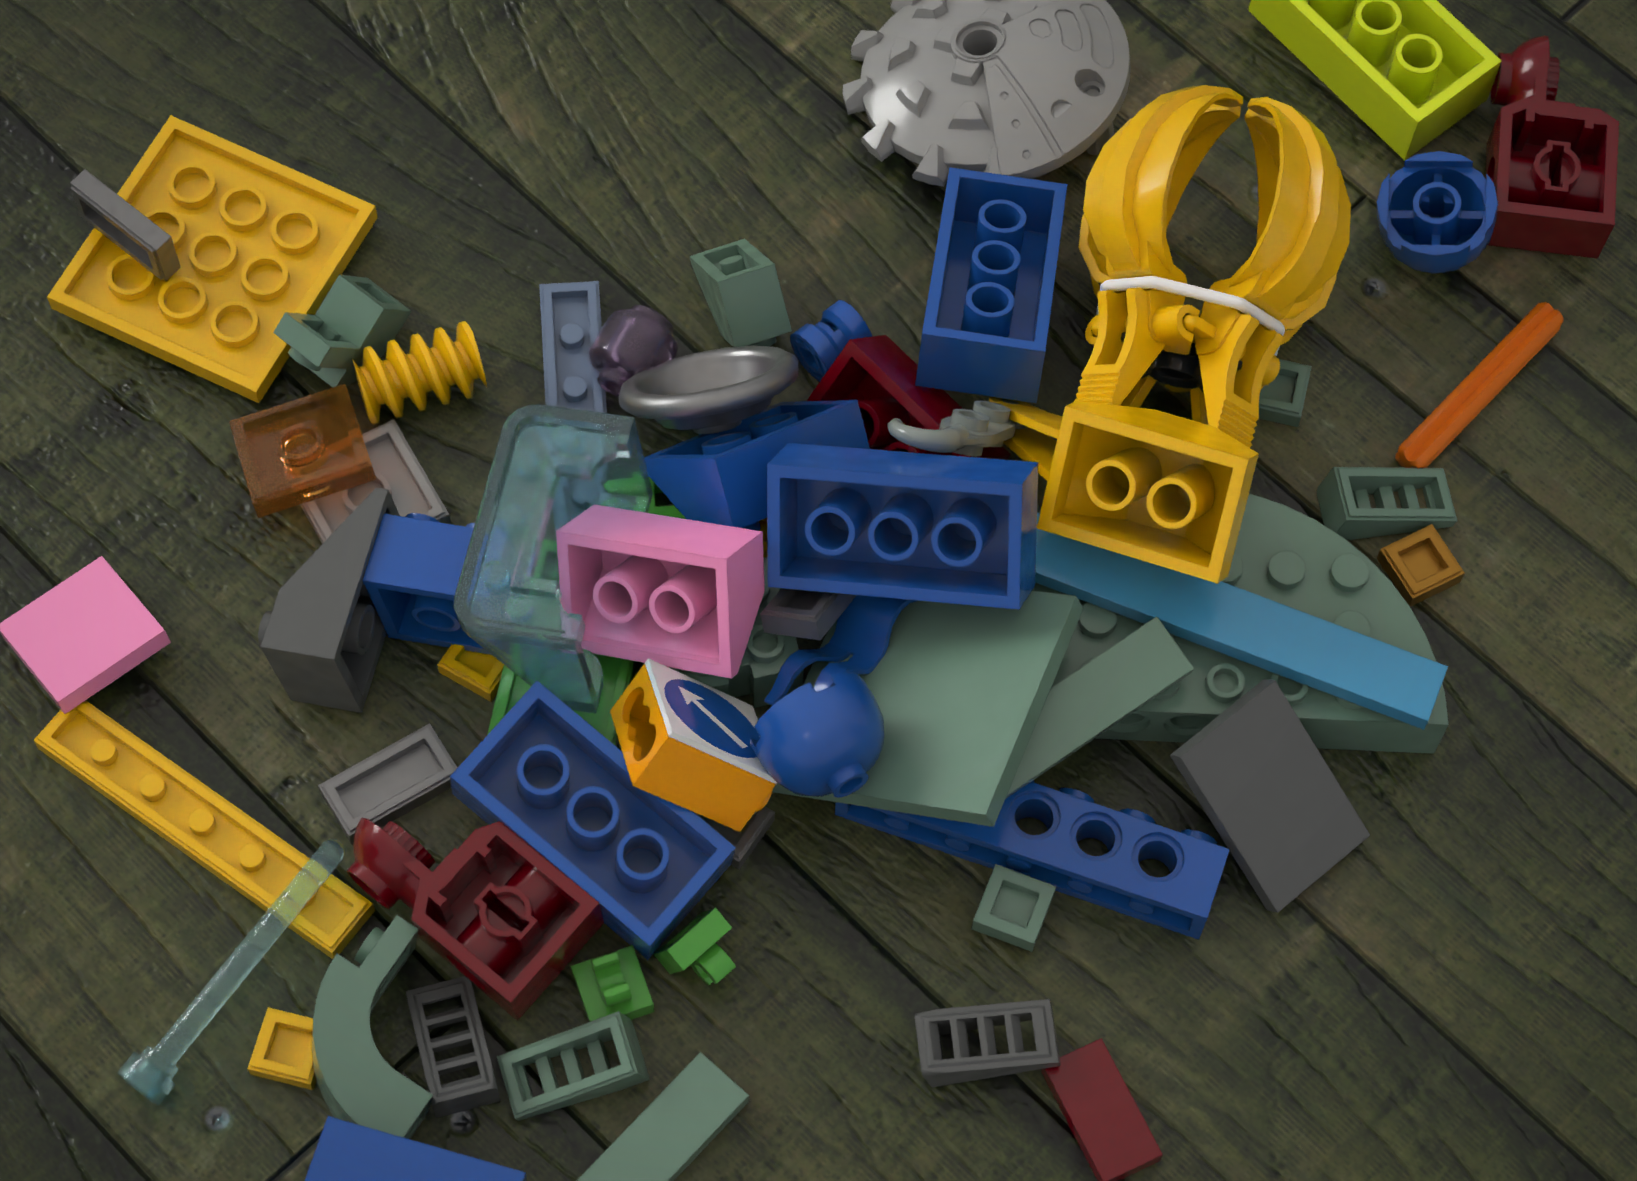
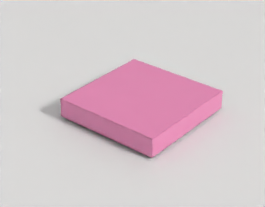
[0,556,171,714]

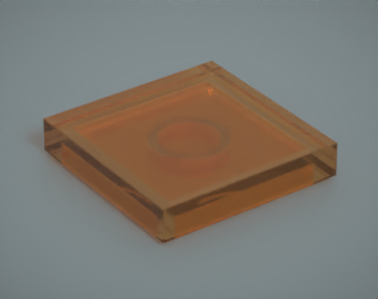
[229,384,377,518]

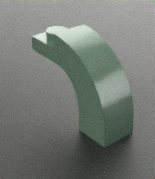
[312,915,433,1139]

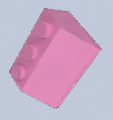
[556,504,765,679]

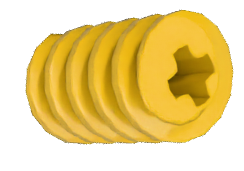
[352,321,487,425]

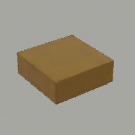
[1377,524,1465,607]

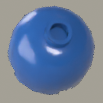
[1376,151,1498,274]
[750,672,884,798]

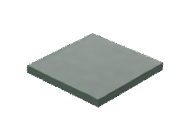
[772,591,1083,827]

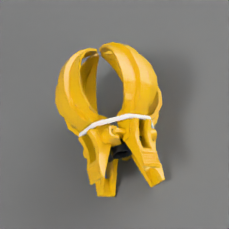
[1074,85,1351,448]

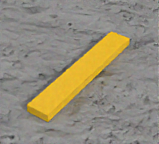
[33,700,375,959]

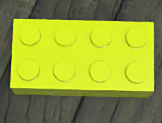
[1248,0,1501,161]

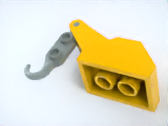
[887,397,1259,584]

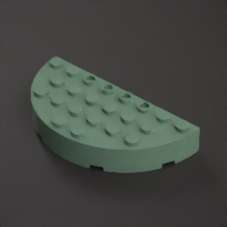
[1032,494,1449,754]

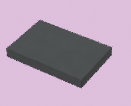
[1170,679,1370,913]

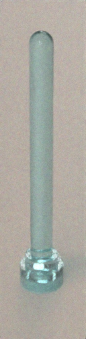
[117,839,345,1106]

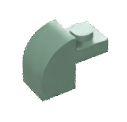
[273,275,411,389]

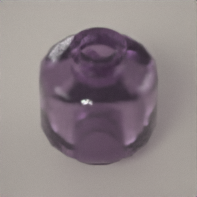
[589,305,678,397]

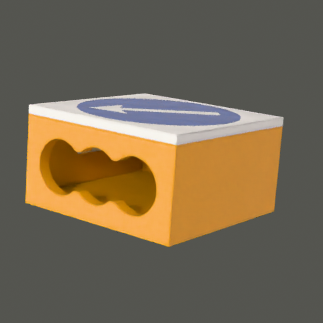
[610,658,777,832]

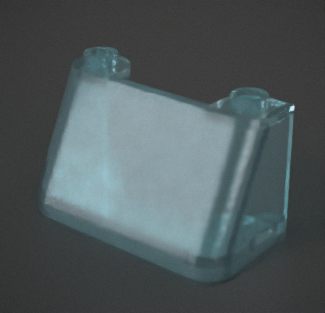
[454,404,653,714]

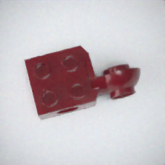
[1485,36,1619,259]
[347,817,604,1021]

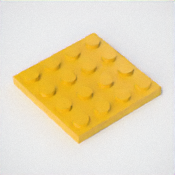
[47,115,378,403]

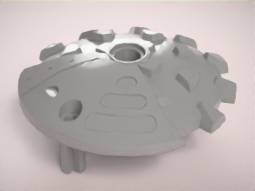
[843,0,1131,187]

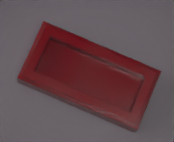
[1041,1038,1163,1181]

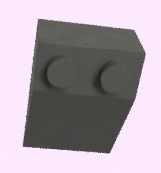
[258,487,400,713]

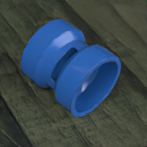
[790,300,872,382]

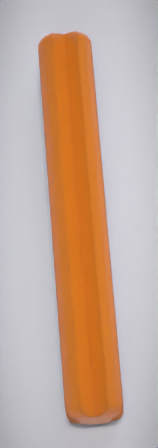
[1395,302,1564,468]

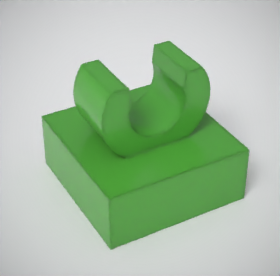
[653,908,736,986]
[571,945,654,1022]

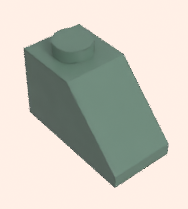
[689,239,792,347]

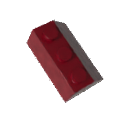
[806,335,1011,460]

